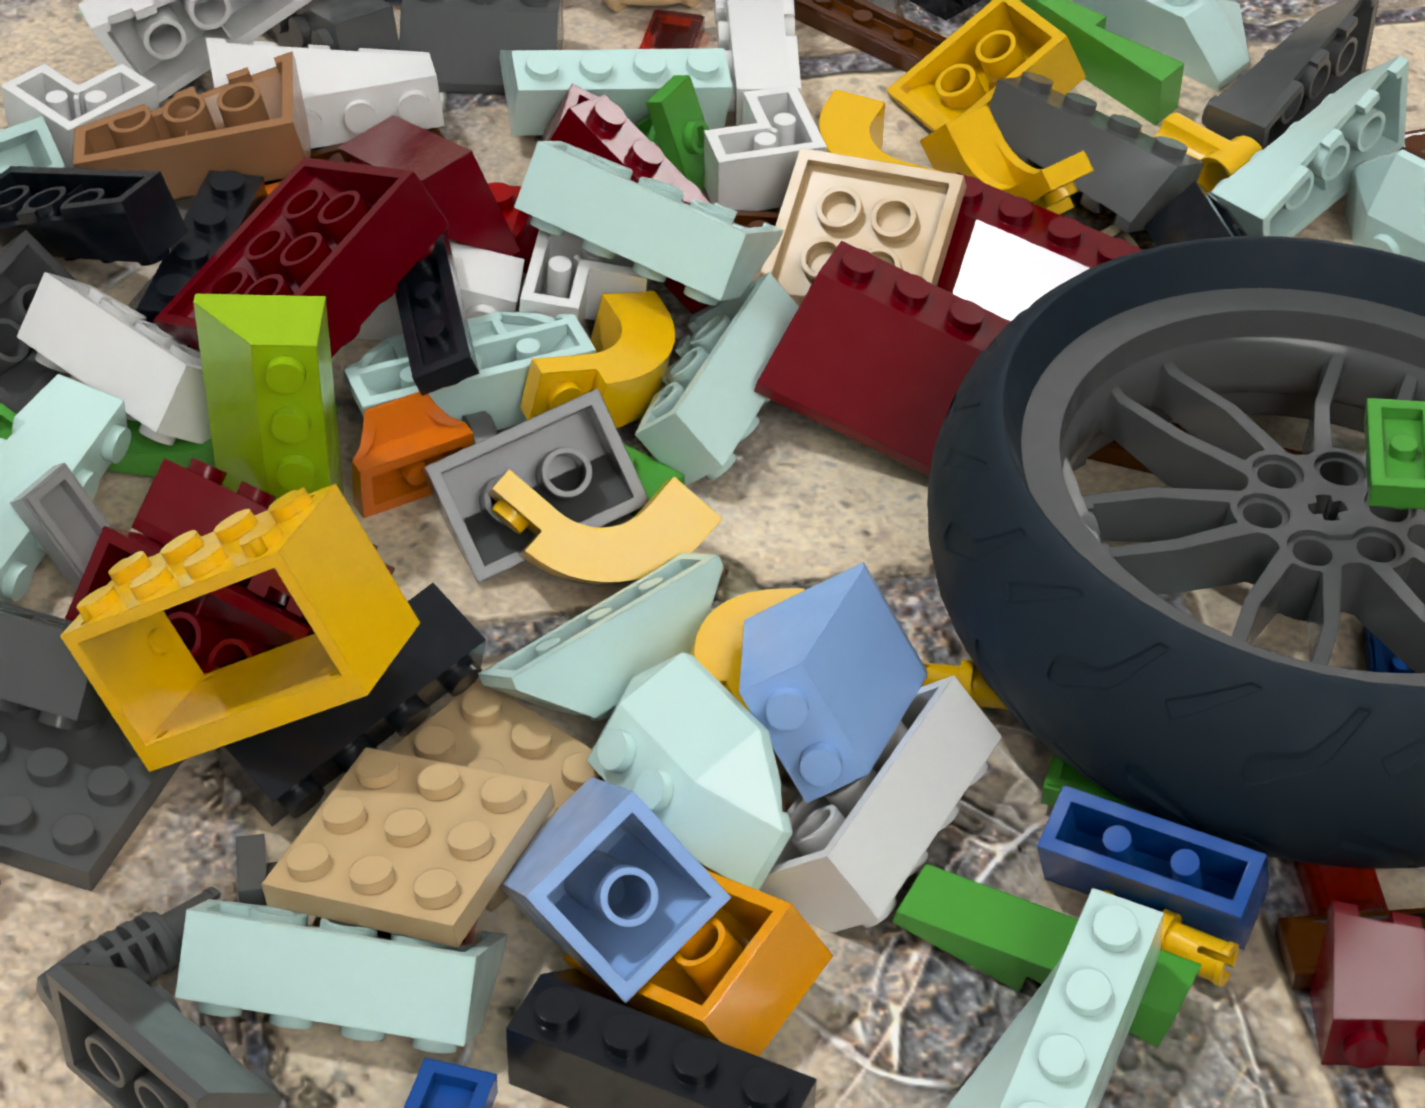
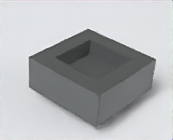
[236,834,278,906]

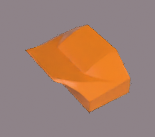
[352,391,474,518]

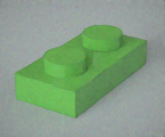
[1364,398,1425,510]

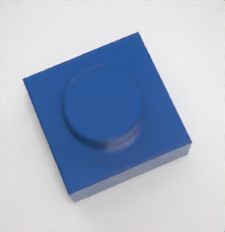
[404,1057,498,1108]

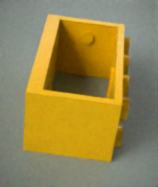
[60,483,420,772]

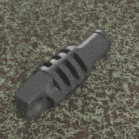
[36,887,226,1019]

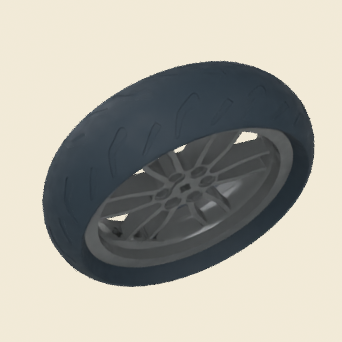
[927,236,1425,869]

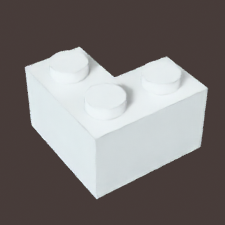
[0,63,160,168]
[703,85,827,211]
[519,229,652,327]

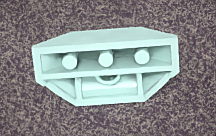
[1069,0,1250,91]
[1344,149,1425,262]
[344,311,596,430]
[478,553,723,721]
[587,652,793,890]

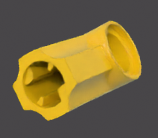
[1153,112,1263,193]

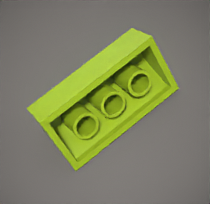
[193,294,344,500]

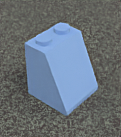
[739,562,927,804]
[500,777,731,1003]

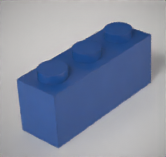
[1037,785,1269,950]

